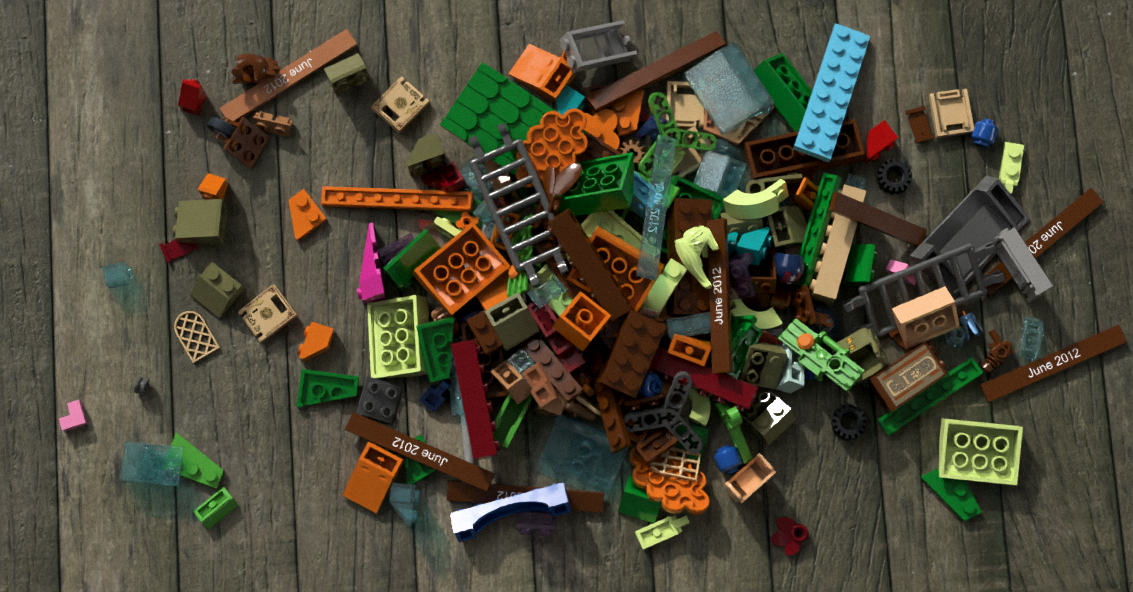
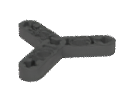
[623,371,703,454]

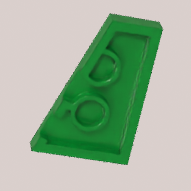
[416,316,454,383]
[919,468,982,521]

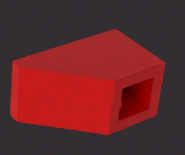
[178,79,207,116]
[864,120,898,164]

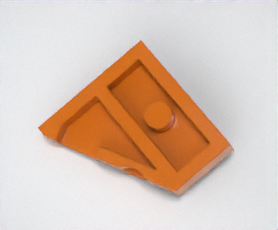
[610,90,644,137]
[288,189,327,242]

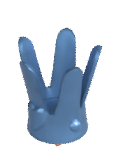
[959,311,984,340]

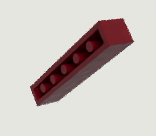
[451,340,500,461]
[647,346,758,413]

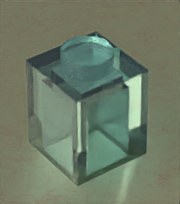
[102,262,134,289]

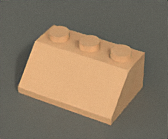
[892,287,960,349]

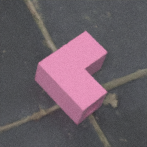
[885,260,917,286]
[59,400,88,432]

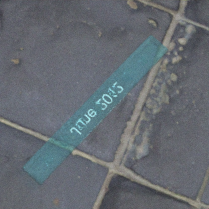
[636,135,677,280]

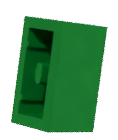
[842,244,878,288]

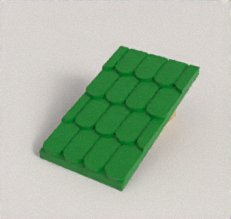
[440,62,586,189]

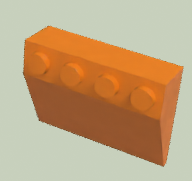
[412,222,510,315]
[567,226,664,314]

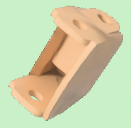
[724,453,776,504]

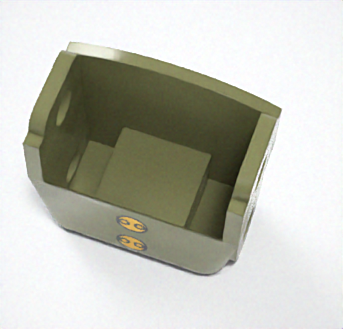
[832,328,889,385]

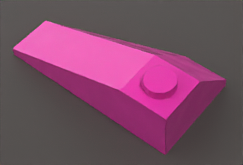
[357,223,387,304]

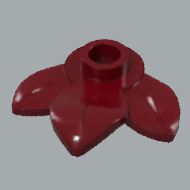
[770,517,809,556]

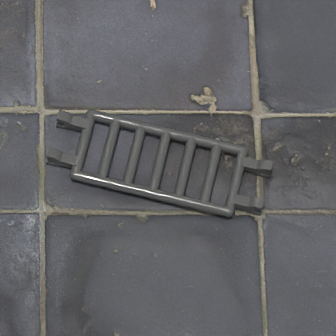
[469,123,569,288]
[841,242,1006,338]

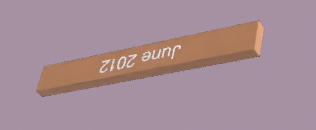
[219,29,358,122]

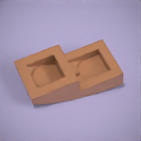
[522,362,557,408]

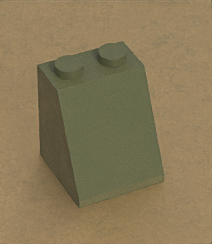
[173,199,227,246]

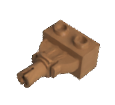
[532,386,596,421]

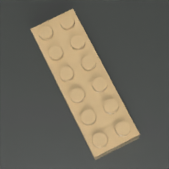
[808,184,866,306]

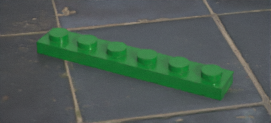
[794,173,842,288]
[876,357,983,436]

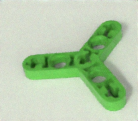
[639,92,717,175]
[709,396,753,464]

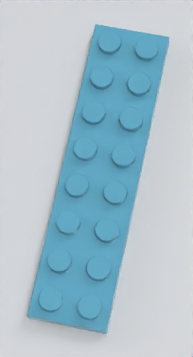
[793,23,870,162]

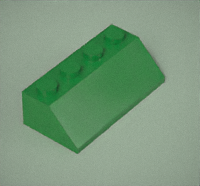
[750,53,812,132]

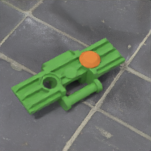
[507,214,542,298]
[778,318,865,391]

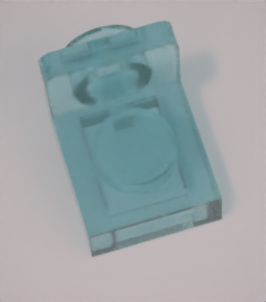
[473,199,493,227]

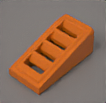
[490,208,520,251]

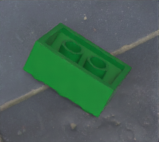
[383,229,441,292]

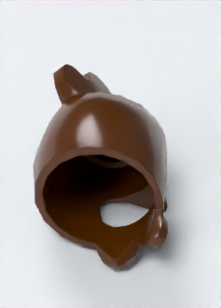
[231,53,280,84]

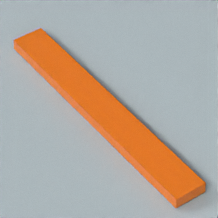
[321,186,474,212]

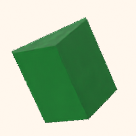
[618,475,661,523]

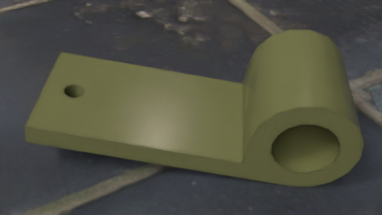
[746,172,803,194]

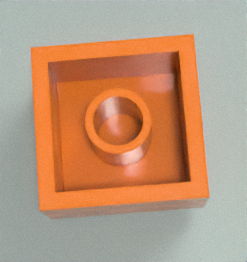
[552,291,611,351]

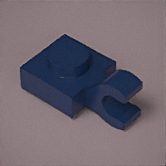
[419,378,452,412]

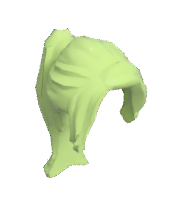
[675,226,719,289]

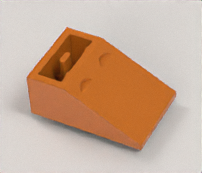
[508,44,576,105]
[342,441,404,514]

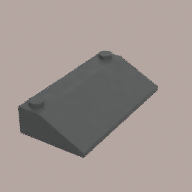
[910,176,1030,299]

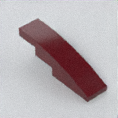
[527,296,586,374]

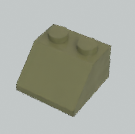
[190,262,245,319]

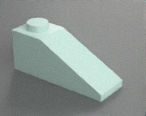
[776,343,804,394]

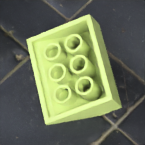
[367,295,429,379]
[939,418,1023,485]

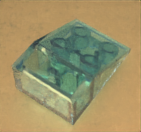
[120,441,184,486]

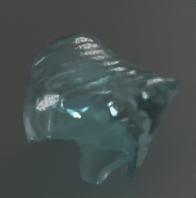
[462,157,492,196]

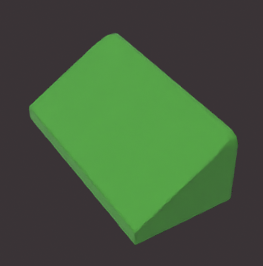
[193,486,238,529]

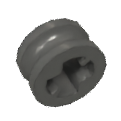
[134,376,150,396]

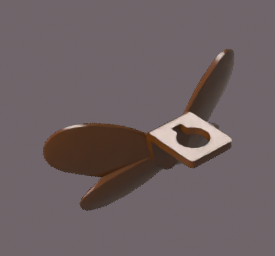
[531,163,582,246]

